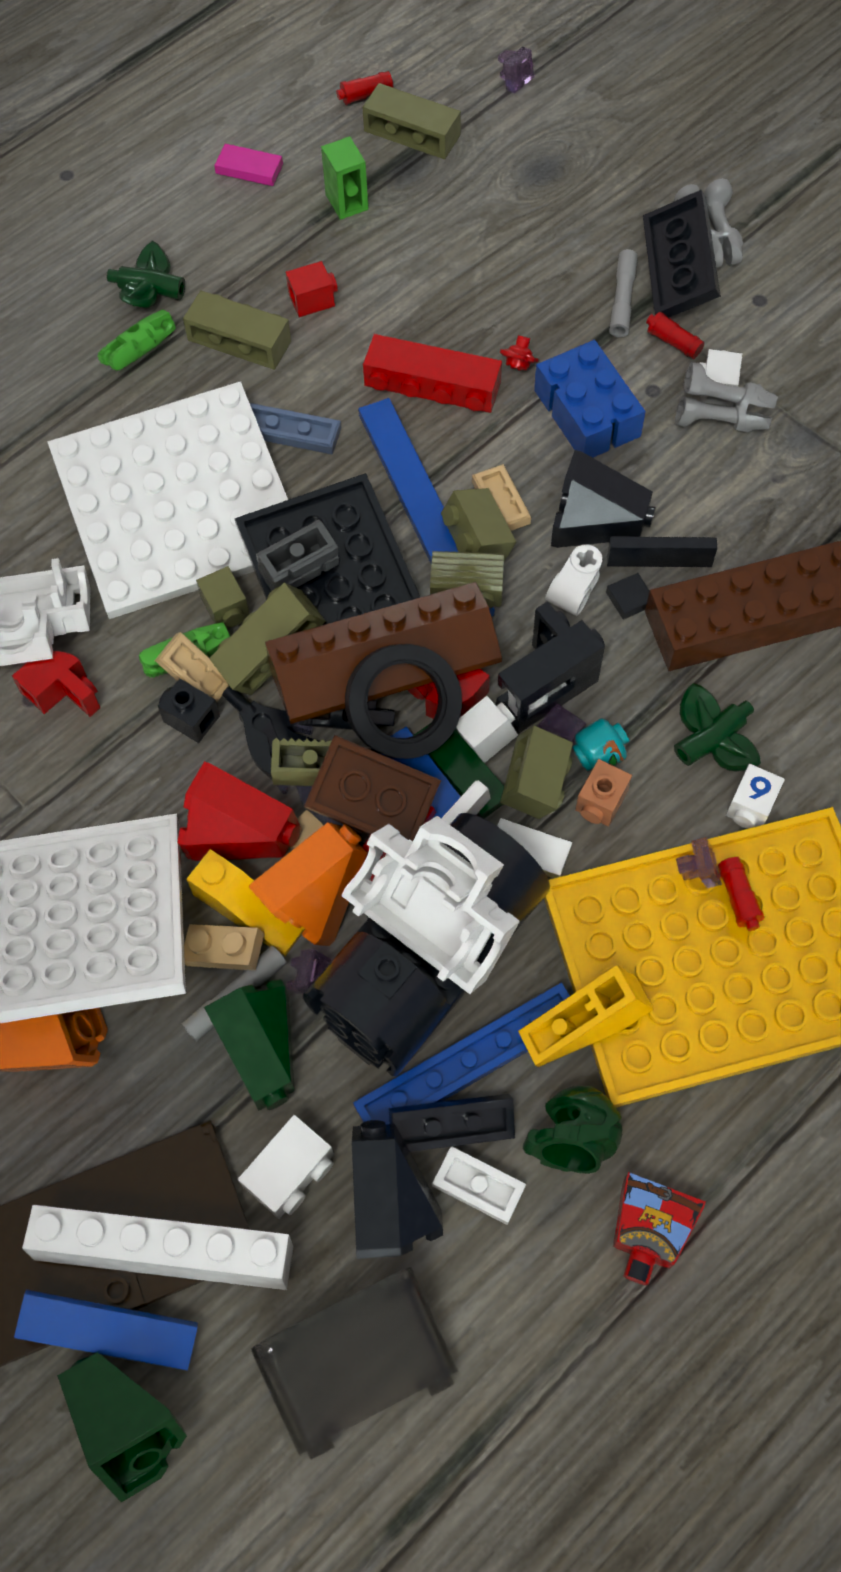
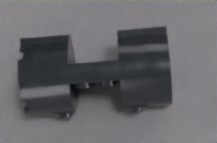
[302,813,550,1077]

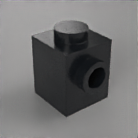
[158,678,220,743]

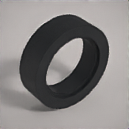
[345,644,462,759]

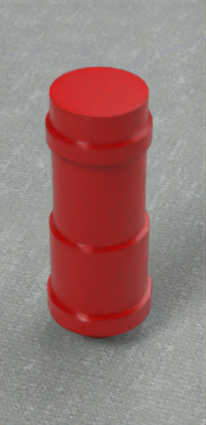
[336,71,393,105]
[646,312,705,359]
[718,857,765,931]

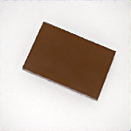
[304,735,441,841]

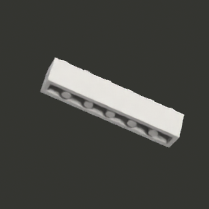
[22,1205,293,1290]

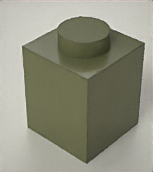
[196,566,249,627]

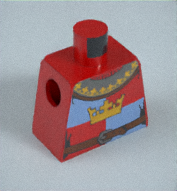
[613,1172,706,1286]

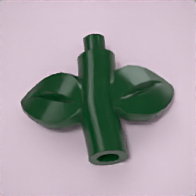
[107,240,185,308]
[674,683,761,772]

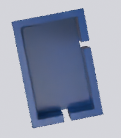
[534,339,646,458]

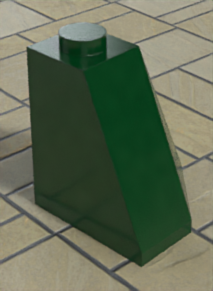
[204,979,295,1111]
[57,1352,187,1503]

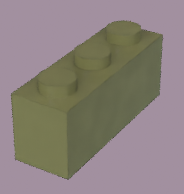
[362,83,461,159]
[183,290,291,370]
[209,582,326,695]

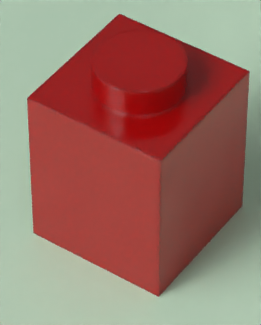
[286,261,338,317]

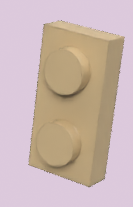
[184,924,264,971]

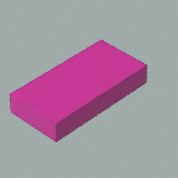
[214,143,283,186]

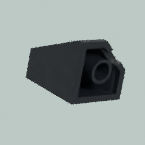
[551,450,656,548]
[352,1120,443,1259]

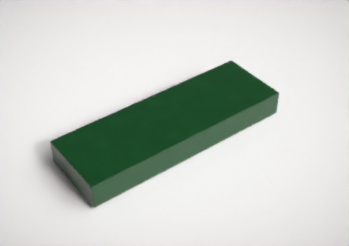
[413,724,504,819]

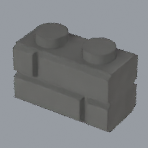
[256,520,339,591]

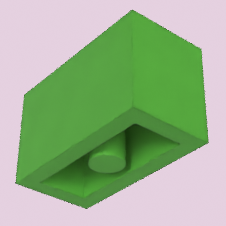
[321,136,368,220]

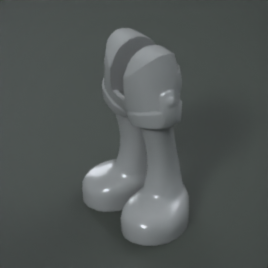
[674,178,743,268]
[675,362,778,433]

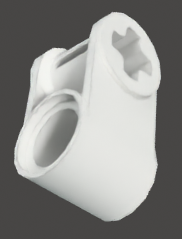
[545,545,602,617]

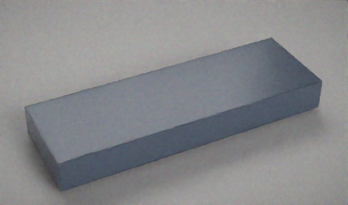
[250,403,341,455]

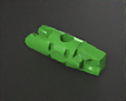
[97,309,176,371]
[139,622,230,678]

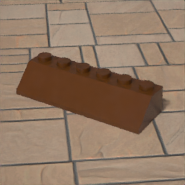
[265,582,502,724]

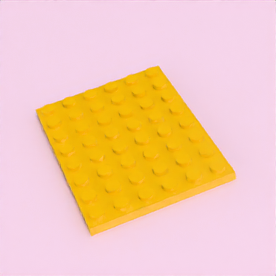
[544,807,841,1108]

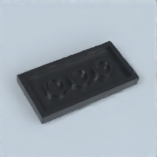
[643,190,721,318]

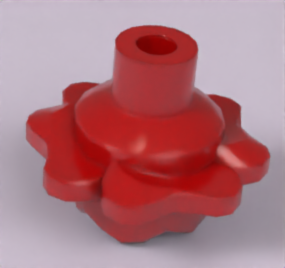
[500,335,539,371]

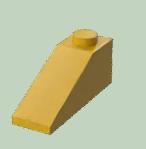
[186,849,305,957]
[518,965,654,1067]

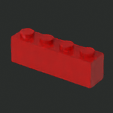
[363,334,502,413]

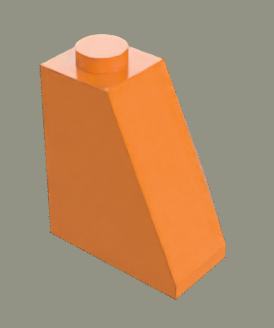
[249,822,367,946]
[0,1007,108,1072]

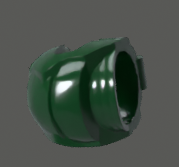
[523,1086,622,1174]

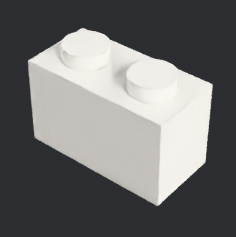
[238,1115,334,1219]

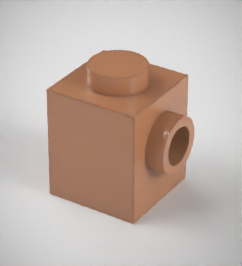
[575,759,633,827]

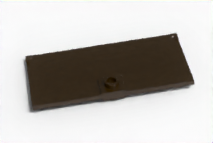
[0,1120,250,1367]

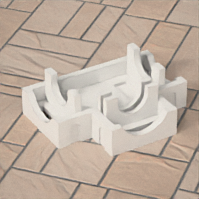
[0,558,91,666]
[341,816,520,994]

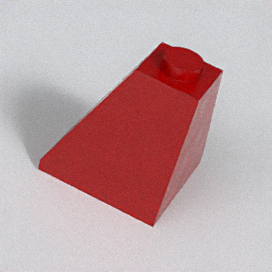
[177,761,300,861]

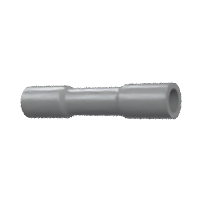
[609,249,638,338]
[181,945,287,1042]

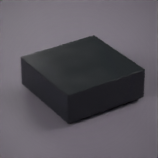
[606,573,650,620]

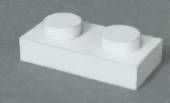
[432,1147,526,1225]

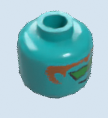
[572,718,630,772]

